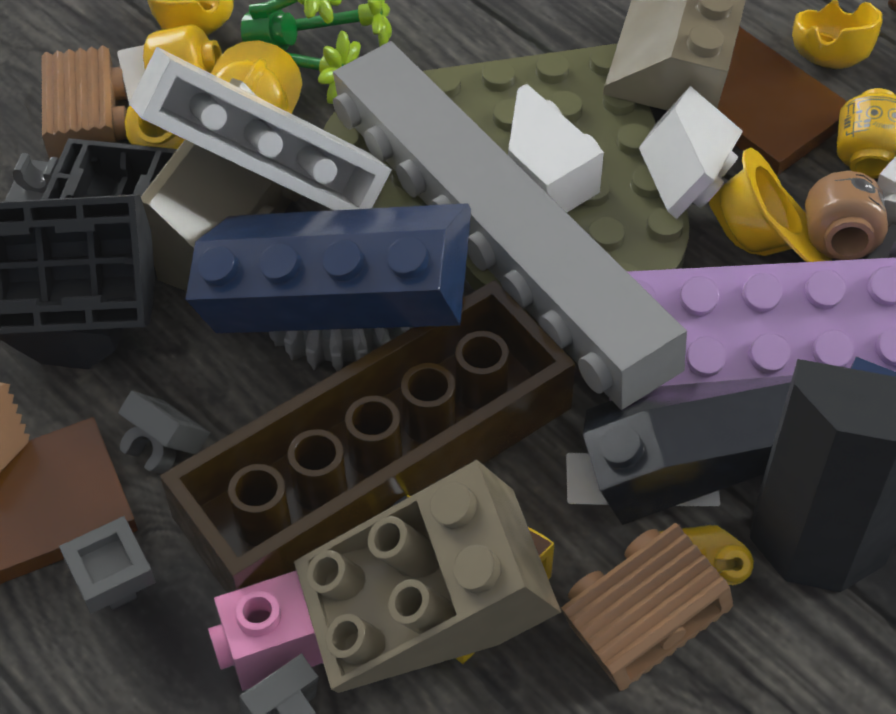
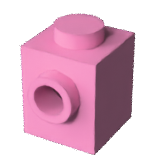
[208,571,323,691]

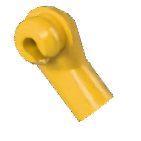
[659,525,754,585]

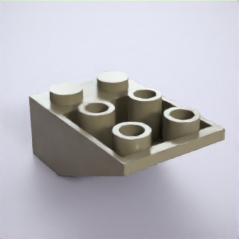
[294,460,561,693]

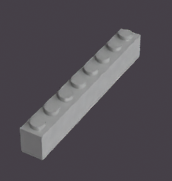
[333,41,687,410]

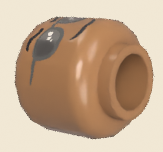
[805,171,888,260]

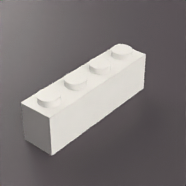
[129,47,392,210]

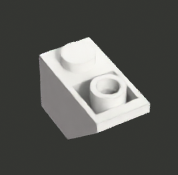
[508,84,604,213]
[639,86,743,219]

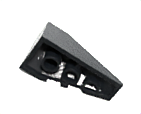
[583,375,793,525]

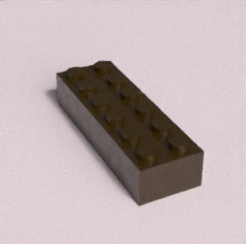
[160,280,576,593]

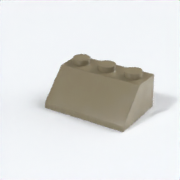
[603,0,746,111]
[141,78,302,291]

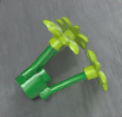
[240,0,392,104]

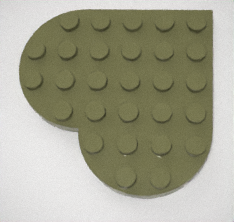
[323,43,689,325]

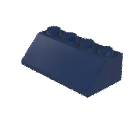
[185,203,471,333]

